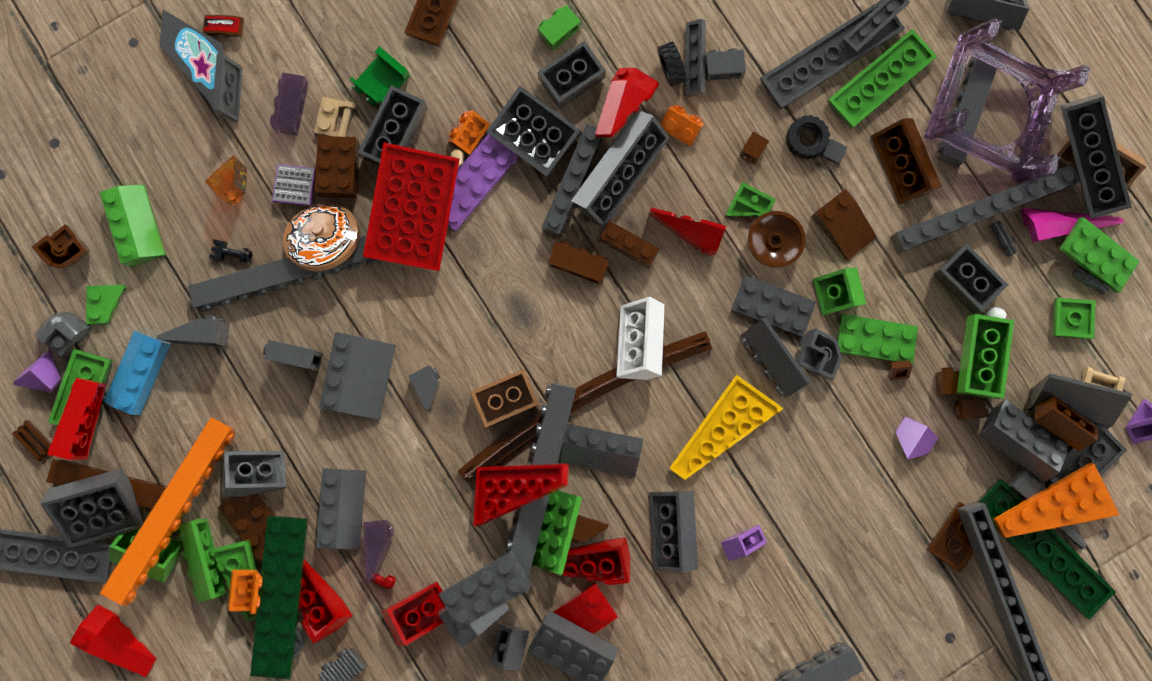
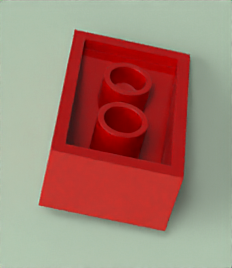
[380,581,445,647]
[553,582,618,634]

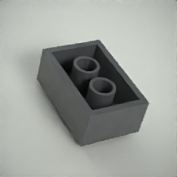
[537,41,606,109]
[933,244,1008,314]

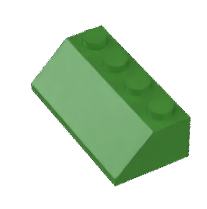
[100,185,166,267]
[178,518,227,602]

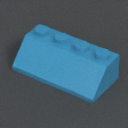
[104,330,171,415]

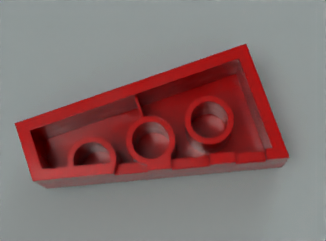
[47,378,107,460]

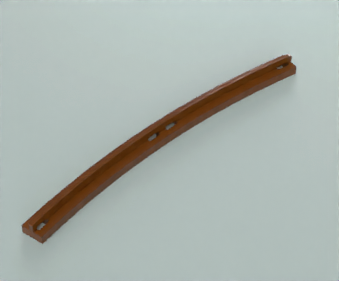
[458,331,712,485]

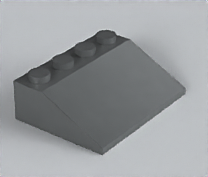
[486,86,582,177]
[319,332,396,420]
[1027,373,1132,431]
[40,468,143,548]

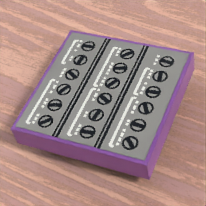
[272,164,316,206]

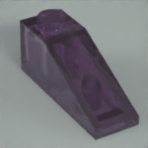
[364,520,394,583]

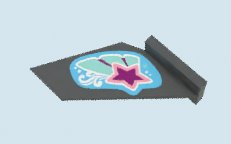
[160,10,243,121]

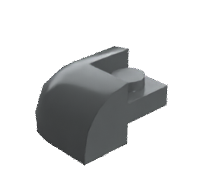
[35,312,92,357]
[796,329,842,380]

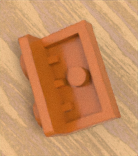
[660,105,704,146]
[227,570,262,614]

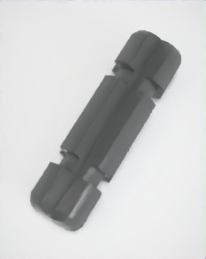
[991,221,1017,257]
[1072,267,1110,295]

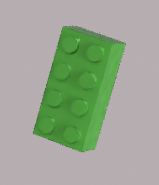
[957,314,1015,399]

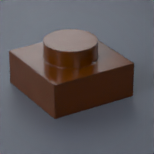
[888,360,912,381]

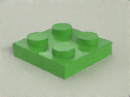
[1053,298,1096,339]

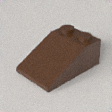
[811,189,877,260]

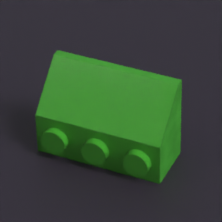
[109,529,183,583]

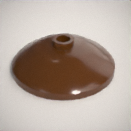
[748,211,806,268]

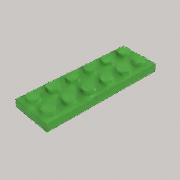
[827,29,937,129]

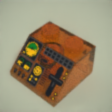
[205,155,247,206]

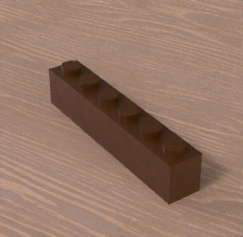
[46,459,167,512]

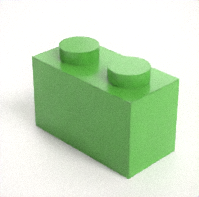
[538,5,581,51]

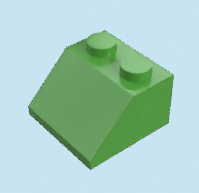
[813,267,866,315]

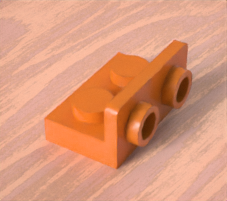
[447,110,490,155]

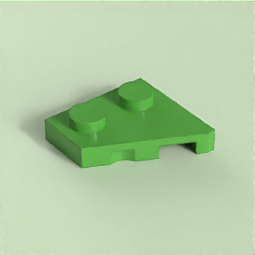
[725,182,776,217]
[86,285,126,325]

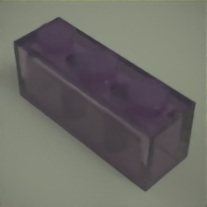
[270,72,309,136]

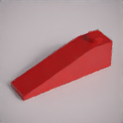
[649,207,726,256]
[551,537,630,585]
[299,559,353,643]

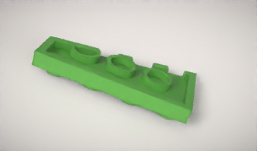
[209,540,260,622]

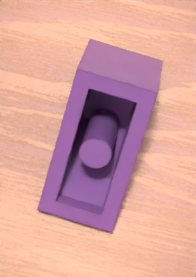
[721,525,767,561]

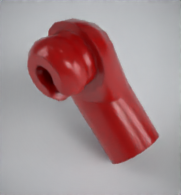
[368,571,396,589]

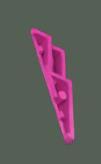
[1020,208,1124,243]

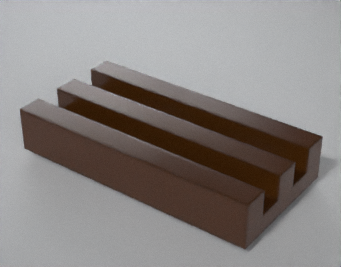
[12,420,51,461]

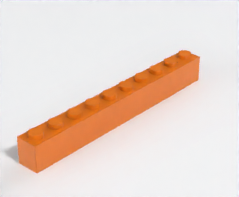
[99,417,235,606]

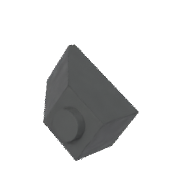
[408,365,441,411]

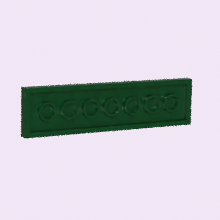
[977,479,1116,620]
[250,515,309,679]

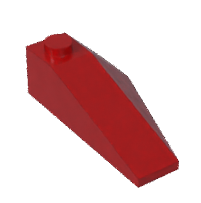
[595,67,659,137]
[69,604,157,677]

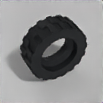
[657,41,686,87]
[786,115,830,160]

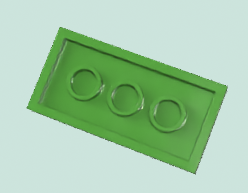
[1060,217,1139,292]
[837,314,918,364]
[48,349,113,425]
[532,490,582,575]

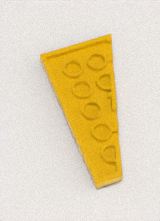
[669,375,784,480]

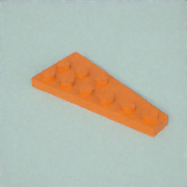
[993,463,1120,538]

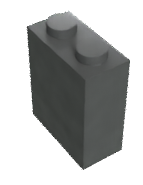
[263,340,323,372]

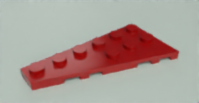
[473,464,568,527]

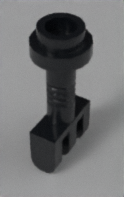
[209,239,253,263]

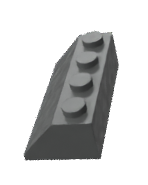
[946,0,1029,30]
[741,318,811,397]
[560,424,643,477]
[316,468,366,549]
[649,491,698,572]

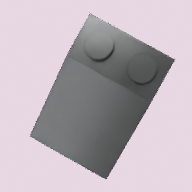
[157,316,230,347]
[221,451,286,497]
[438,603,509,648]

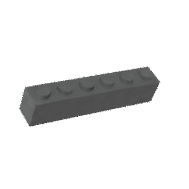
[937,51,1000,167]
[542,124,603,239]

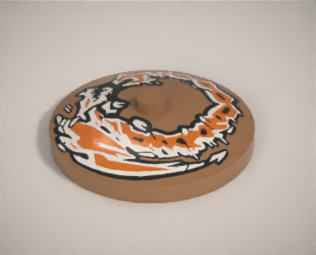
[283,203,360,271]

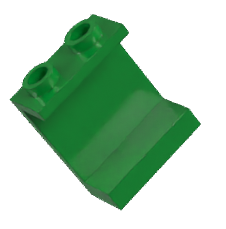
[349,46,410,108]

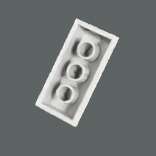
[617,297,665,380]

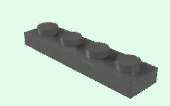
[842,0,910,54]
[685,19,706,97]

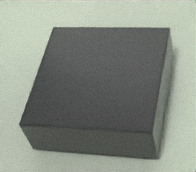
[821,139,847,165]

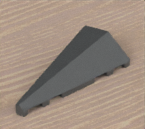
[1008,465,1086,549]

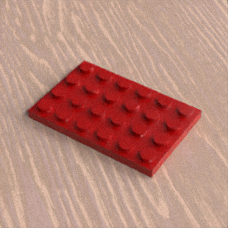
[363,143,460,271]

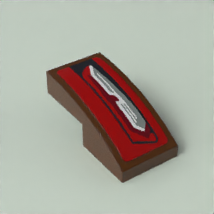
[202,15,244,37]

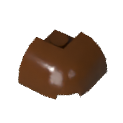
[32,224,90,268]

